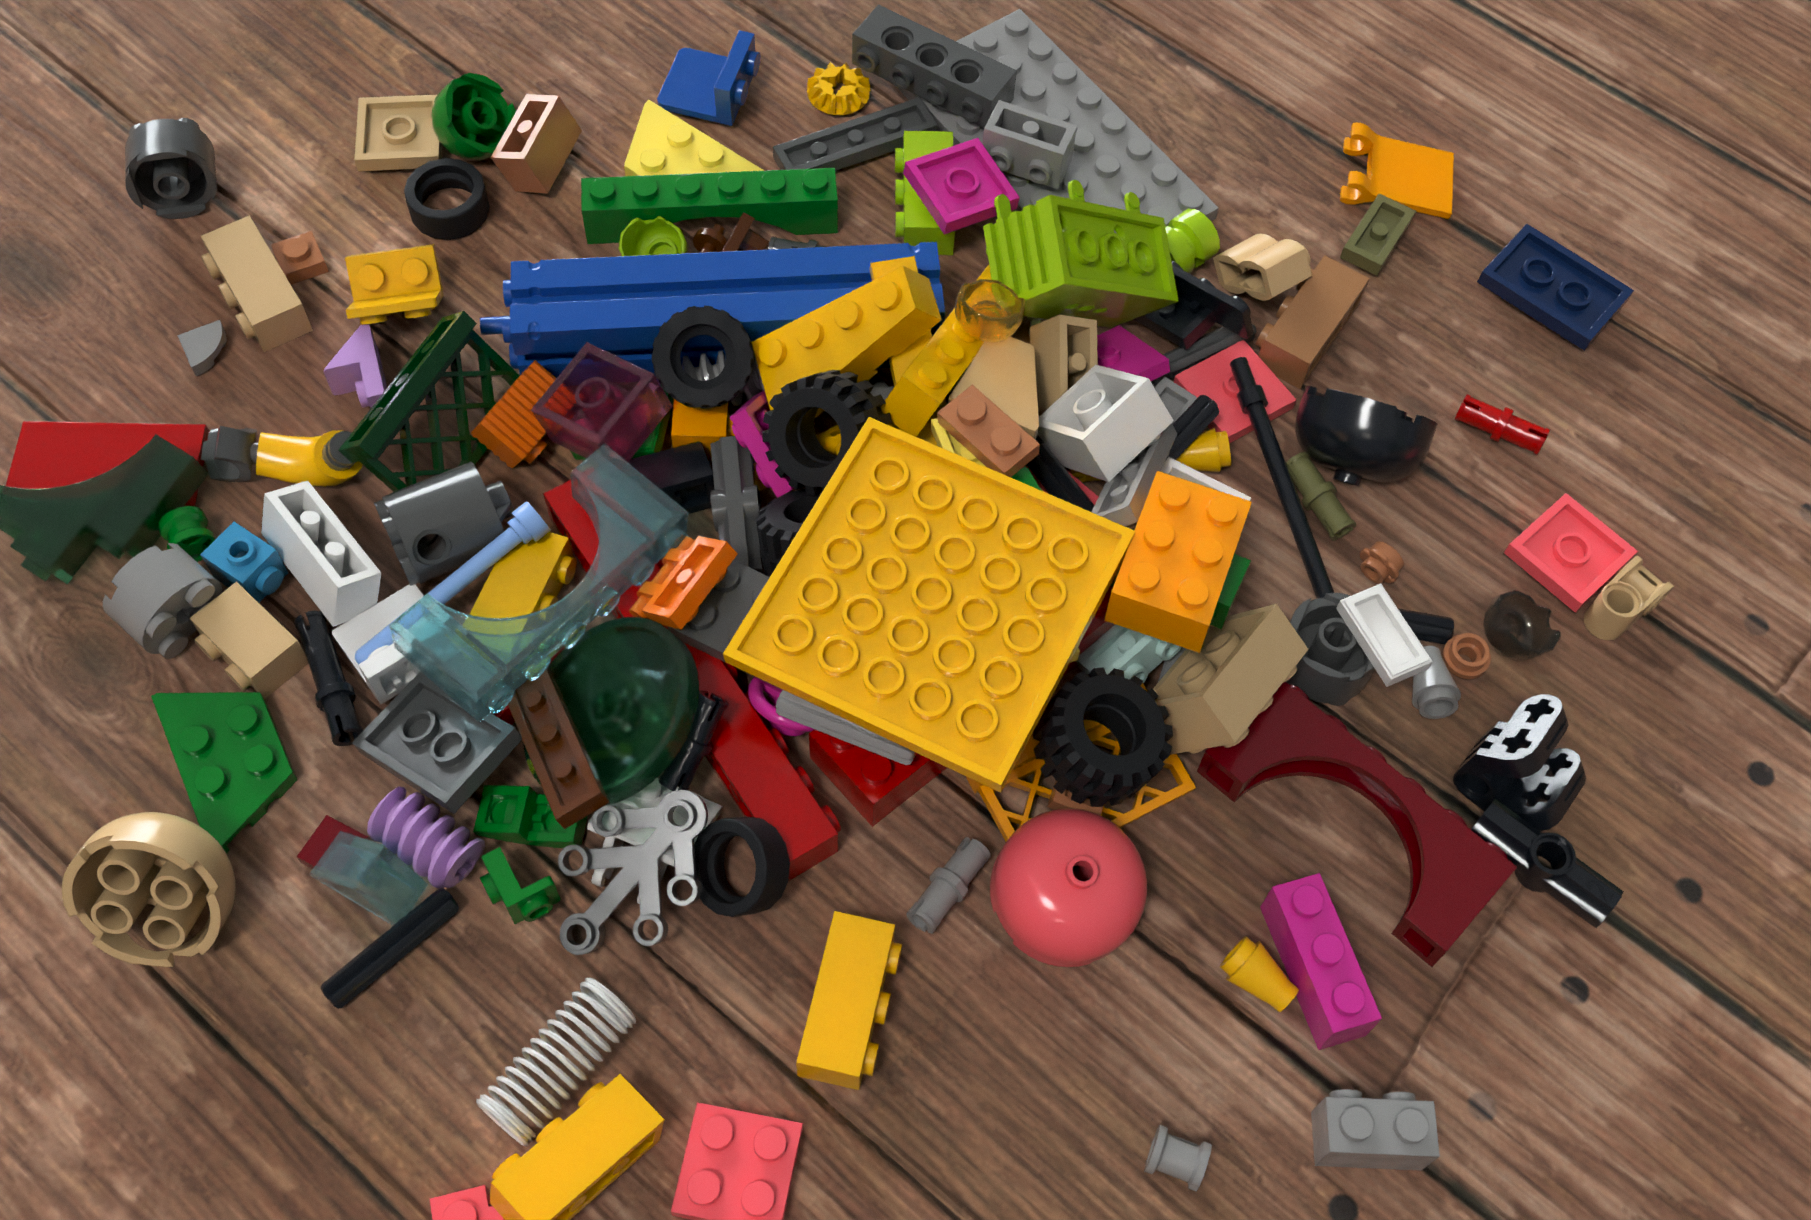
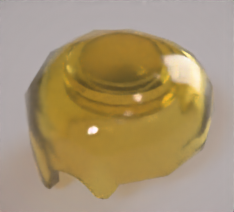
[955,279,1025,343]

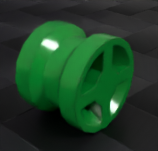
[158,506,215,562]

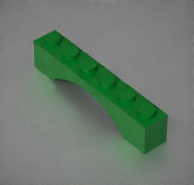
[581,168,838,244]

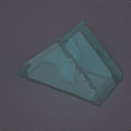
[310,831,428,926]

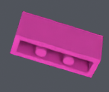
[1260,873,1382,1050]

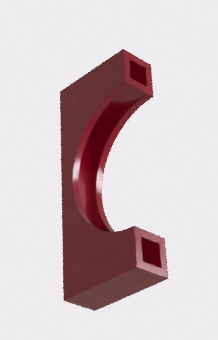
[1197,682,1517,967]

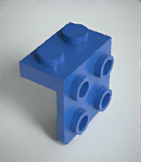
[657,30,761,126]

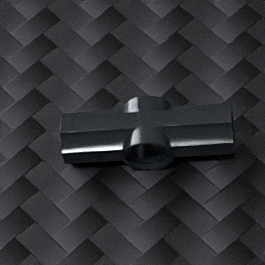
[1471,799,1624,928]

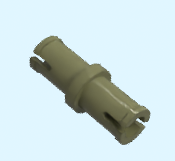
[1286,452,1356,541]

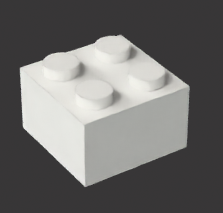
[1037,365,1174,482]

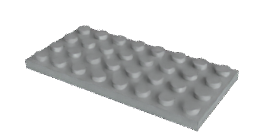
[894,9,1219,233]

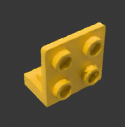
[345,244,444,324]

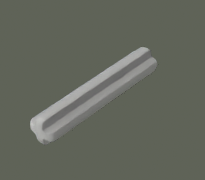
[776,690,917,765]

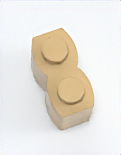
[1213,234,1312,301]

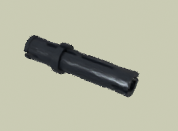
[294,610,364,746]

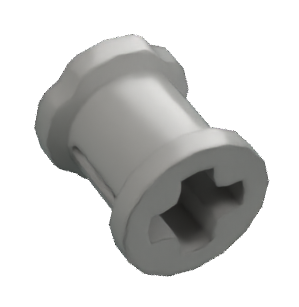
[1144,1124,1212,1192]

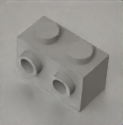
[983,100,1078,189]
[1311,1089,1440,1171]

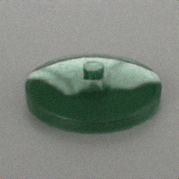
[523,617,699,805]

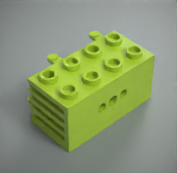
[983,180,1179,328]

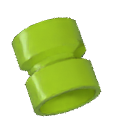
[1166,208,1220,274]

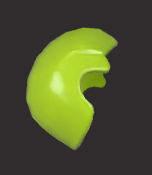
[618,216,689,256]

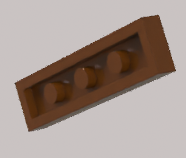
[497,653,610,829]

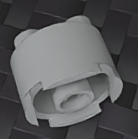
[103,543,222,659]

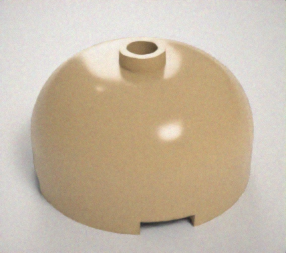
[62,812,236,967]

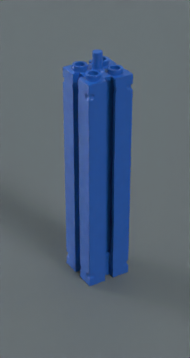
[480,242,945,384]

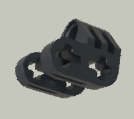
[1453,694,1586,831]

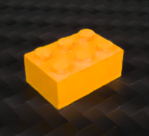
[1104,471,1252,653]

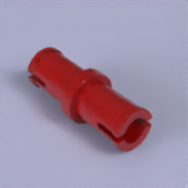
[1455,394,1551,455]

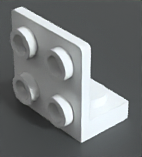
[332,584,462,704]

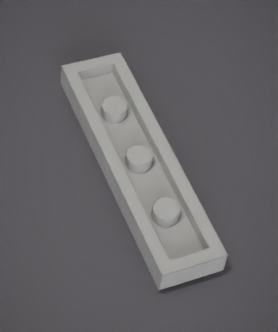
[1091,423,1177,529]

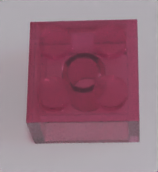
[531,342,672,475]

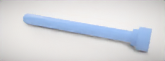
[355,501,551,664]

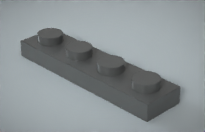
[773,97,938,171]

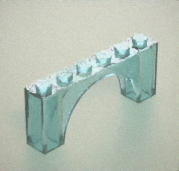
[389,443,688,723]

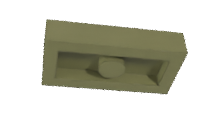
[1340,193,1416,276]

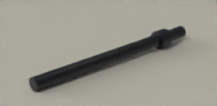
[1230,357,1334,598]

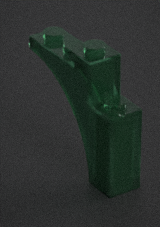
[0,434,209,584]

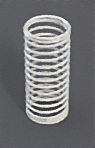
[476,978,636,1146]

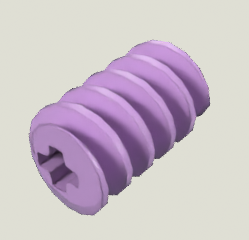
[367,786,485,888]

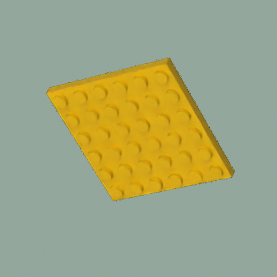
[723,417,1136,793]

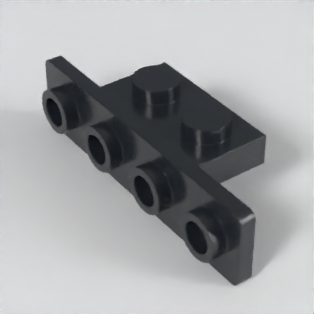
[1133,261,1254,350]

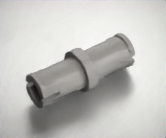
[906,837,991,934]

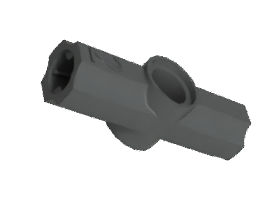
[710,436,764,574]

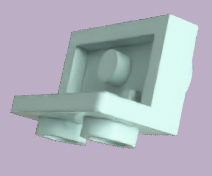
[1076,624,1181,683]

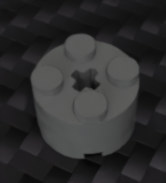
[125,118,217,219]
[1286,593,1375,706]

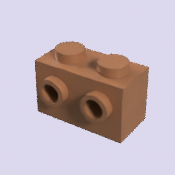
[491,94,582,194]

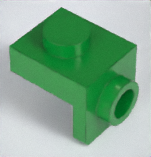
[479,847,561,924]

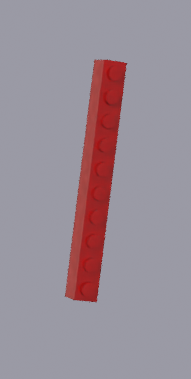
[543,468,841,881]

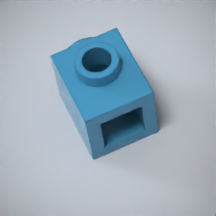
[200,522,288,603]

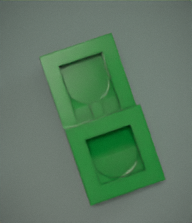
[473,785,588,849]

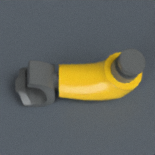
[201,426,363,486]

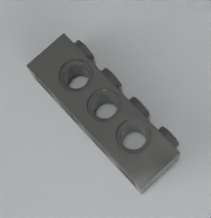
[852,5,1017,128]

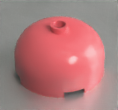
[990,808,1147,967]

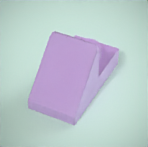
[324,324,387,408]

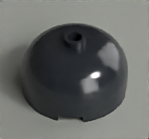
[1295,386,1438,486]

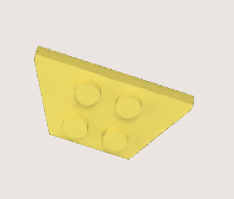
[624,100,764,176]

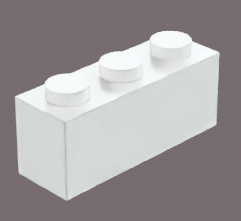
[261,480,381,627]

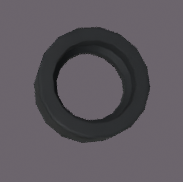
[404,158,490,240]
[694,816,790,917]

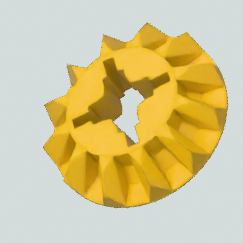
[807,62,870,115]

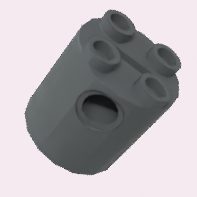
[374,462,514,586]

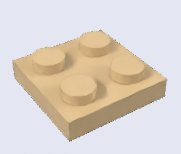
[354,95,442,171]

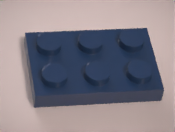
[1477,224,1634,351]

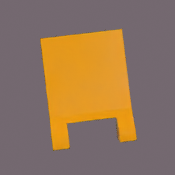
[1340,122,1454,219]

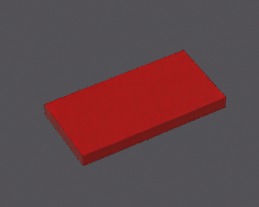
[2,421,210,509]

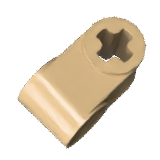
[1584,555,1674,640]

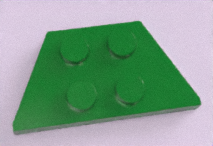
[151,692,297,854]

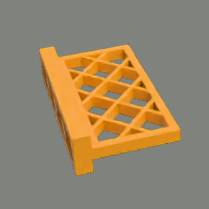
[966,683,1196,842]

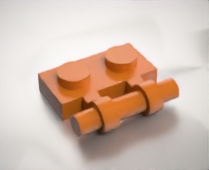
[629,536,738,630]

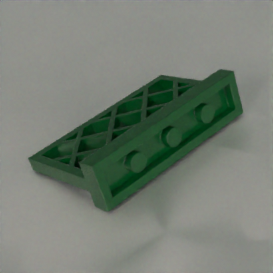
[338,311,520,492]

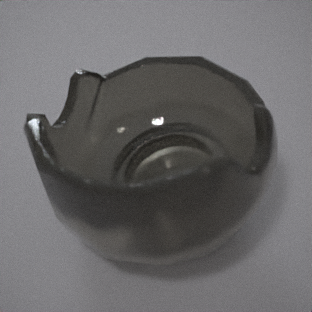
[1483,590,1561,661]

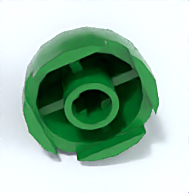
[431,73,516,162]

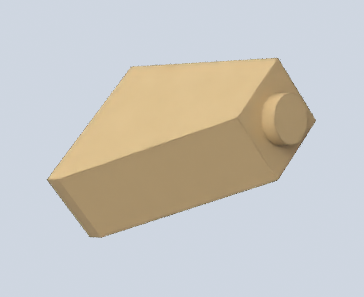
[948,329,1039,440]

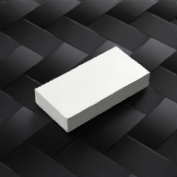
[1336,583,1433,687]

